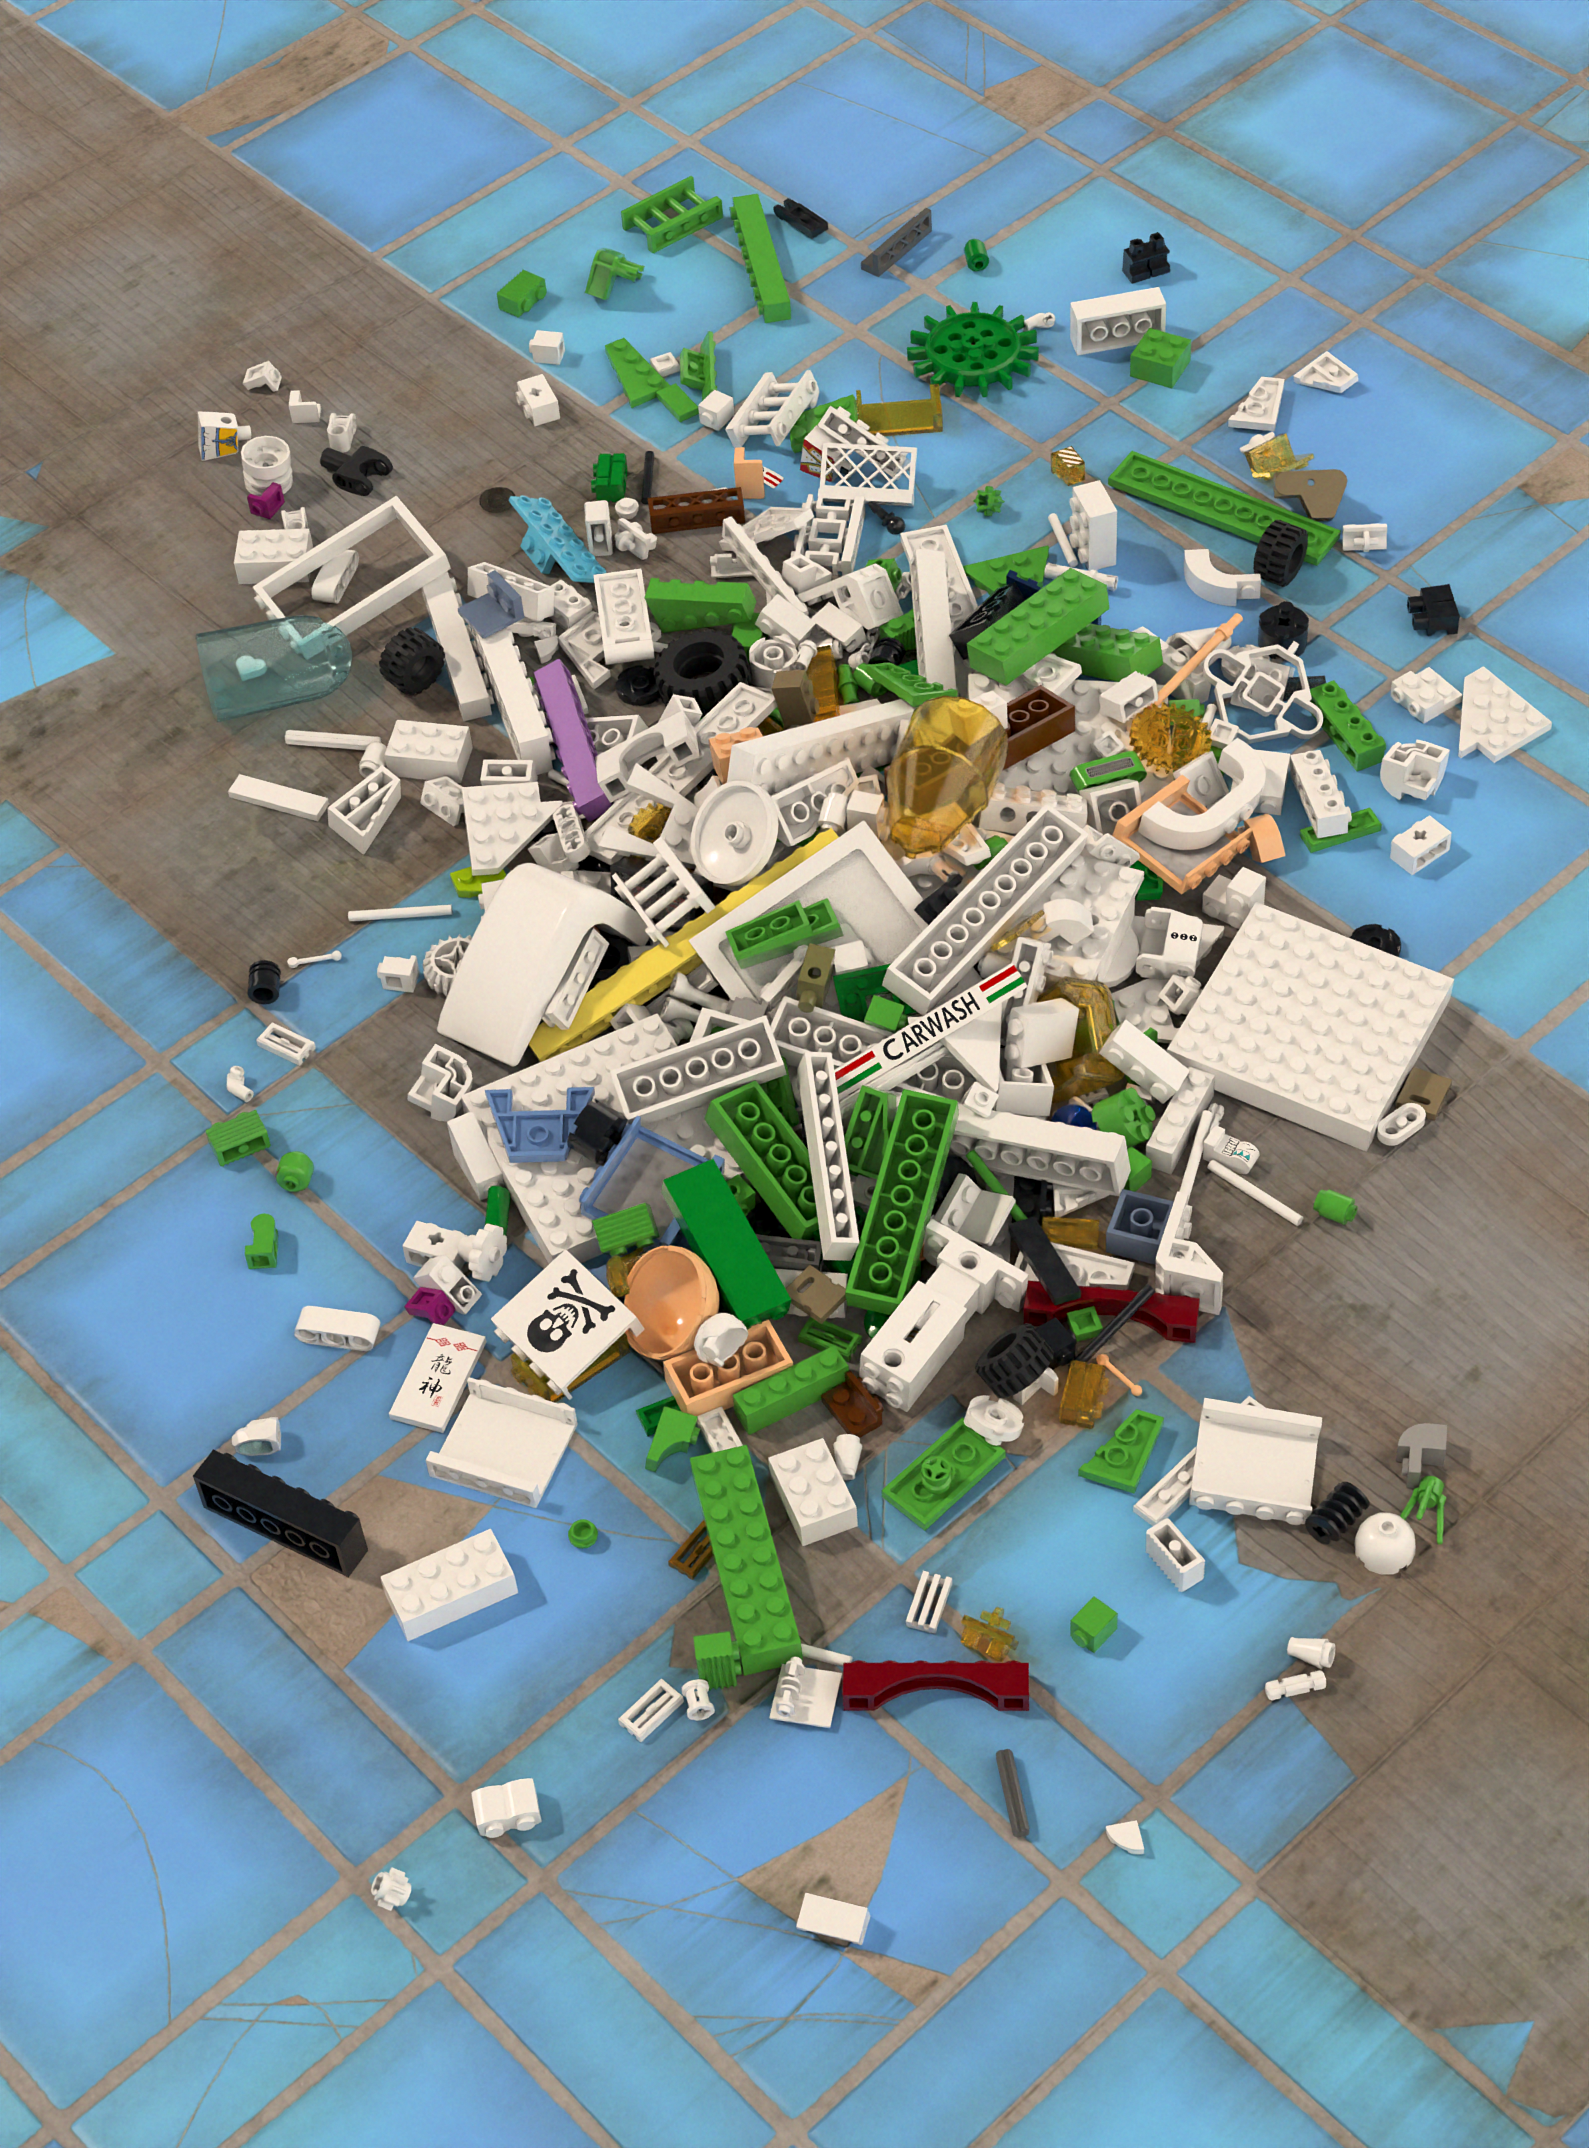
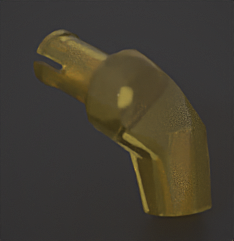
[606,1248,646,1297]

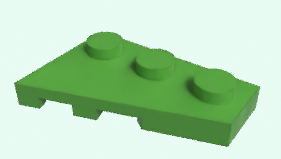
[1078,1409,1164,1494]

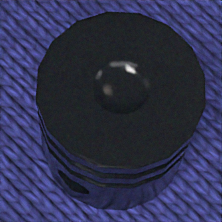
[868,637,905,666]
[247,960,281,1004]

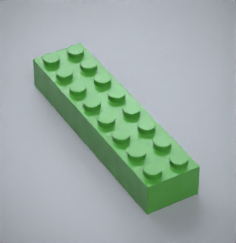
[845,1089,959,1315]
[690,1445,803,1676]

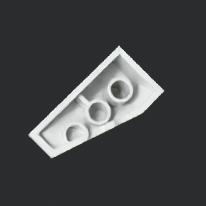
[550,715,649,755]

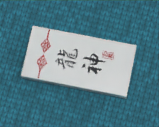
[389,1323,486,1433]

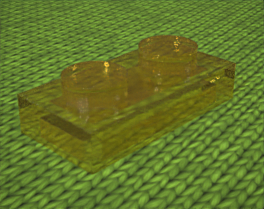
[1042,1217,1099,1249]

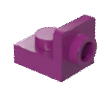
[247,482,285,519]
[404,1287,456,1326]

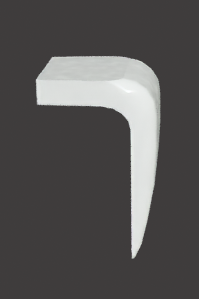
[437,863,649,1067]

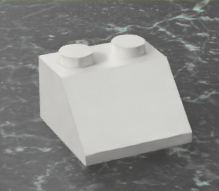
[1079,779,1142,836]

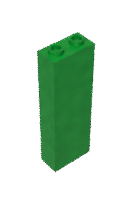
[661,1159,792,1330]

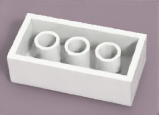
[1070,287,1166,356]
[380,1529,518,1641]

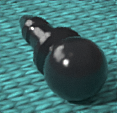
[868,501,905,534]

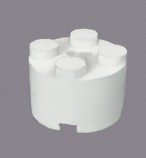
[749,636,798,688]

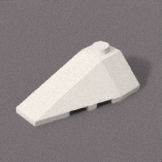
[770,758,859,847]

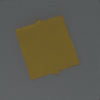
[990,909,1045,952]

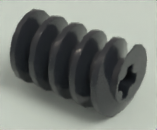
[1305,1482,1370,1545]

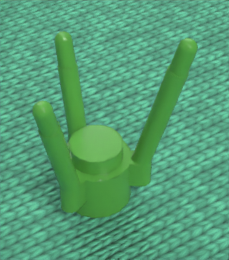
[1400,1476,1446,1544]

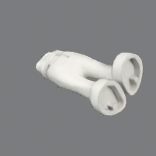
[660,972,729,1029]

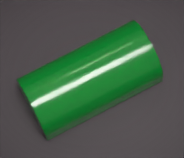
[485,1186,511,1236]

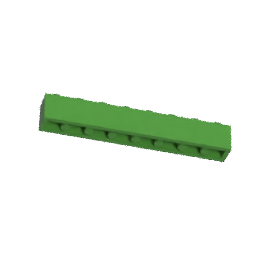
[729,194,791,323]

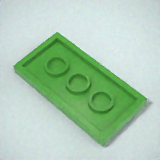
[881,1417,1006,1531]

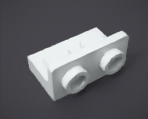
[420,776,464,826]

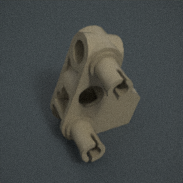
[1273,469,1347,521]

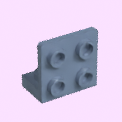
[458,570,524,639]

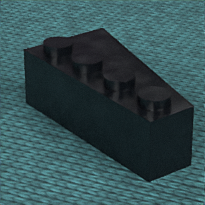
[949,582,1025,660]

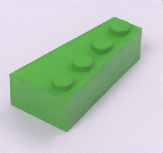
[644,578,757,633]

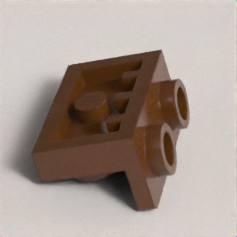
[821,1370,884,1438]

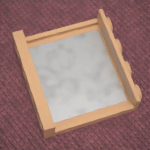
[1112,775,1252,895]

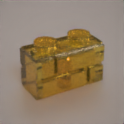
[1059,1360,1110,1429]

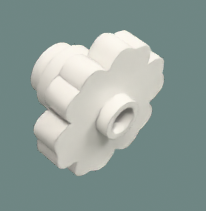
[458,1224,507,1282]

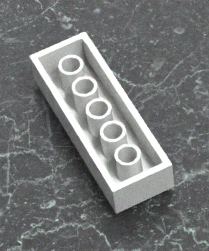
[610,1015,787,1126]

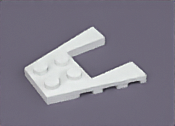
[597,763,700,869]

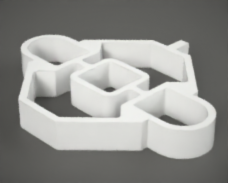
[1203,641,1323,744]

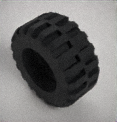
[654,629,752,718]

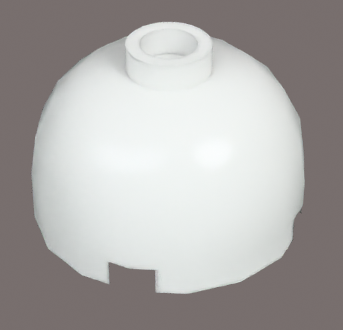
[1354,1513,1416,1575]

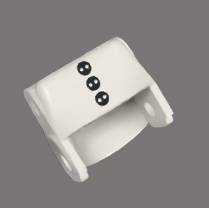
[1136,907,1203,980]

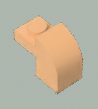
[1237,813,1285,863]

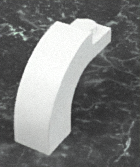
[1184,549,1261,606]

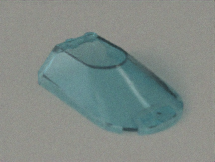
[195,615,352,722]

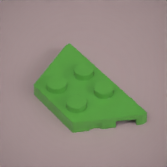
[963,545,1049,595]

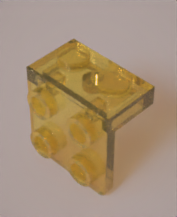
[1244,433,1314,481]

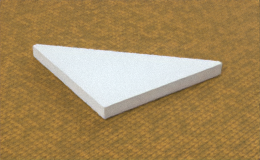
[939,1003,1002,1093]

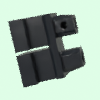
[1122,232,1170,284]
[1407,584,1460,636]

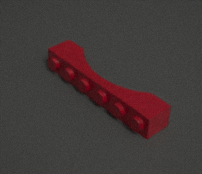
[1024,1280,1200,1343]
[843,1660,1029,1711]

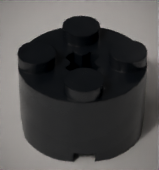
[1258,601,1309,660]
[567,1099,628,1166]

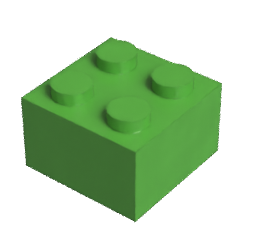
[1130,328,1191,388]

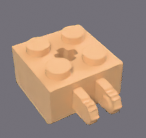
[709,727,763,784]

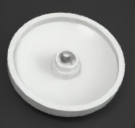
[691,780,778,886]

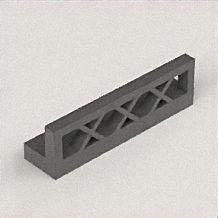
[861,208,932,277]

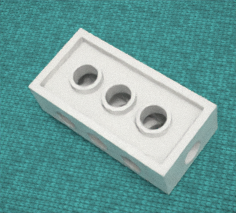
[979,782,1088,834]

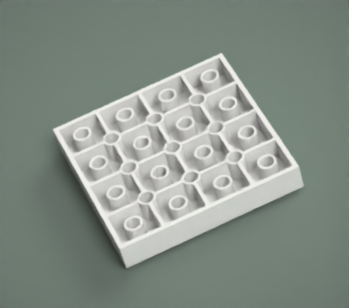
[1167,902,1454,1152]
[461,1014,755,1264]

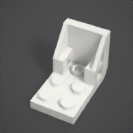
[796,564,903,630]
[1155,1191,1223,1315]

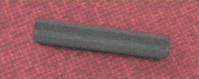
[996,1749,1030,1838]

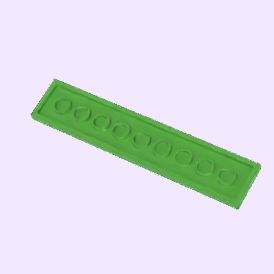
[1108,451,1341,566]

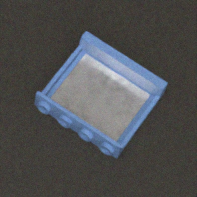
[579,1116,725,1250]

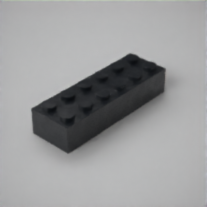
[193,1449,368,1578]

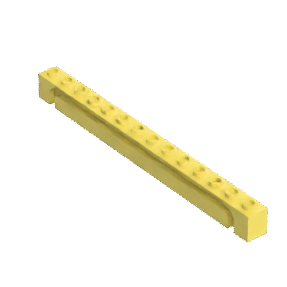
[528,828,839,1062]

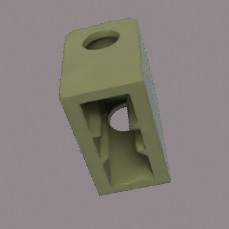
[796,943,836,1013]

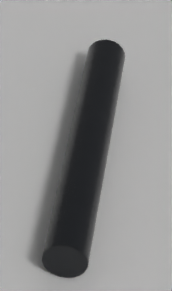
[641,451,654,505]

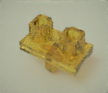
[960,1607,1019,1662]

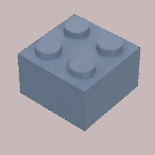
[1106,1189,1174,1265]

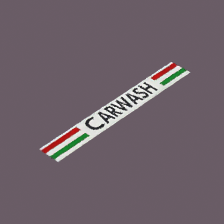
[834,963,1028,1100]

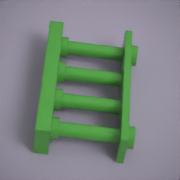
[621,176,723,253]

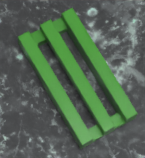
[798,1317,862,1362]

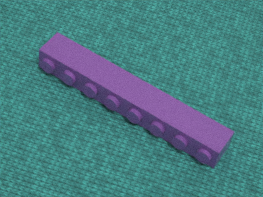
[534,659,614,822]

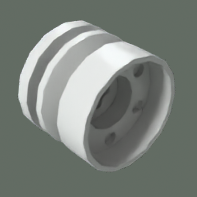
[241,436,293,497]

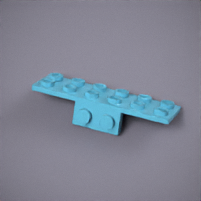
[508,495,606,583]

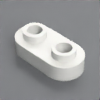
[1377,1103,1426,1146]

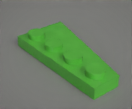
[605,338,670,408]
[867,663,958,708]

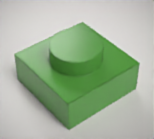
[1067,1306,1103,1342]

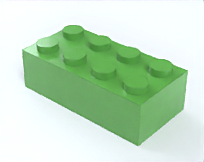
[1053,623,1163,682]

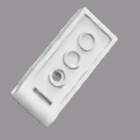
[593,569,655,665]

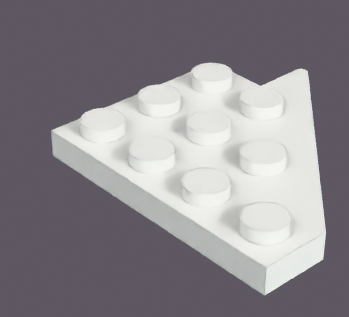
[1458,666,1552,763]
[462,782,563,876]

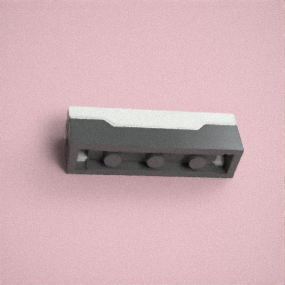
[755,1234,823,1272]

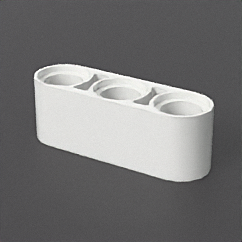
[312,549,359,604]
[294,1306,380,1351]

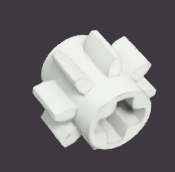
[371,1867,411,1911]

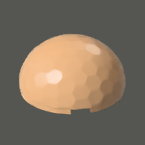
[624,1245,719,1360]

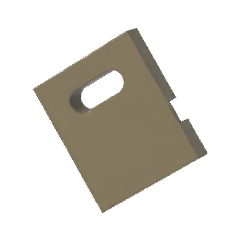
[1396,1067,1452,1121]
[785,1265,846,1324]

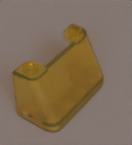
[1037,976,1124,1104]

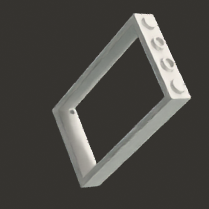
[253,496,451,661]

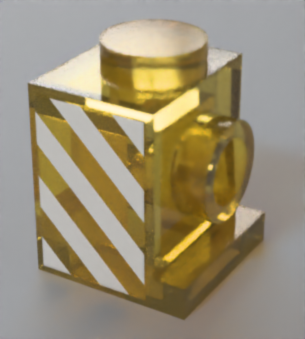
[1051,446,1085,486]

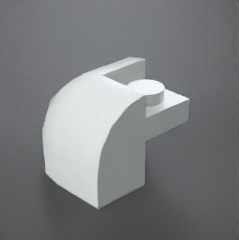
[1380,739,1450,800]
[407,1044,473,1122]

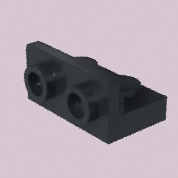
[1012,1176,1053,1227]

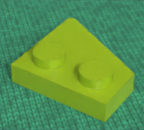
[450,866,506,898]

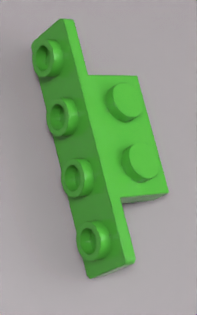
[680,331,717,401]

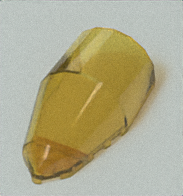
[887,696,1009,859]

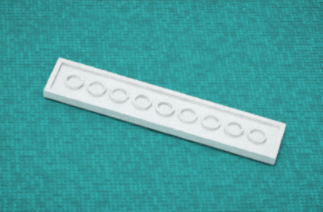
[900,525,982,703]
[584,682,778,865]

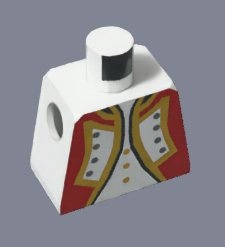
[800,425,854,482]

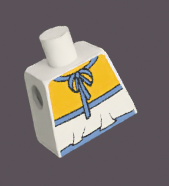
[198,411,251,461]

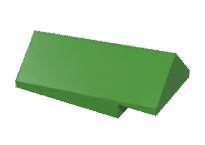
[725,898,844,970]

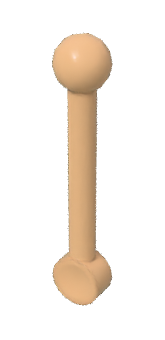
[1096,1354,1142,1396]

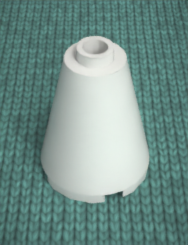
[1166,627,1232,668]

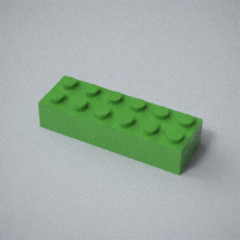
[967,568,1110,686]
[704,1080,819,1240]

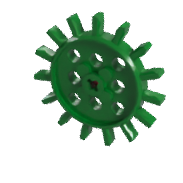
[907,302,1039,398]

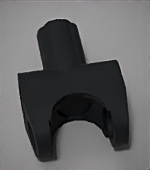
[320,446,393,496]

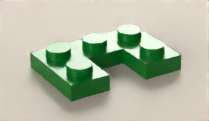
[833,963,920,1023]

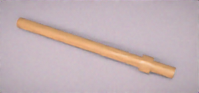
[1145,613,1243,713]

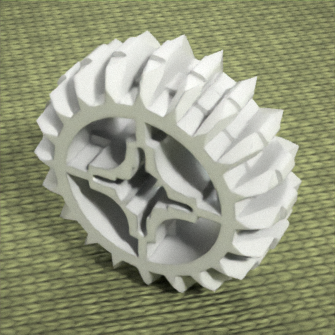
[423,934,472,998]

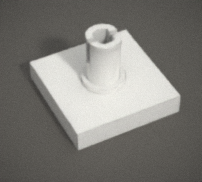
[1173,751,1229,809]

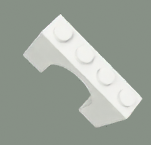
[595,710,700,803]

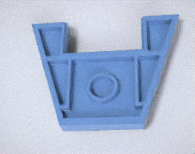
[485,1087,595,1163]

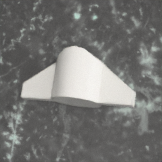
[1240,431,1275,457]

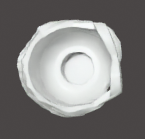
[694,1313,749,1367]

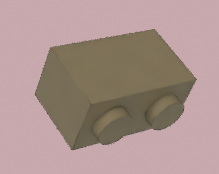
[771,670,819,726]

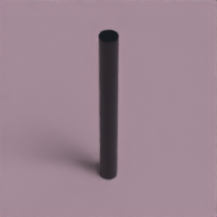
[1068,1284,1156,1374]

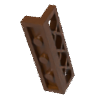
[648,487,745,534]

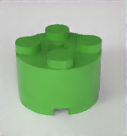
[1092,1087,1156,1149]

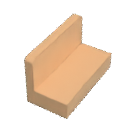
[734,447,765,499]

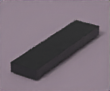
[1008,1217,1081,1306]

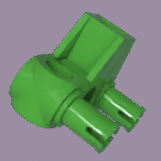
[585,248,645,300]

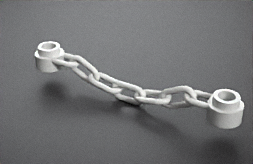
[848,572,912,671]

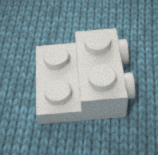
[1390,667,1463,724]

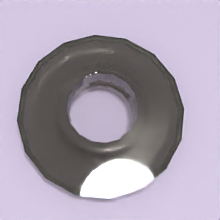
[479,487,515,513]

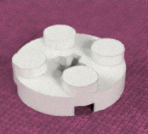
[964,1395,1024,1446]

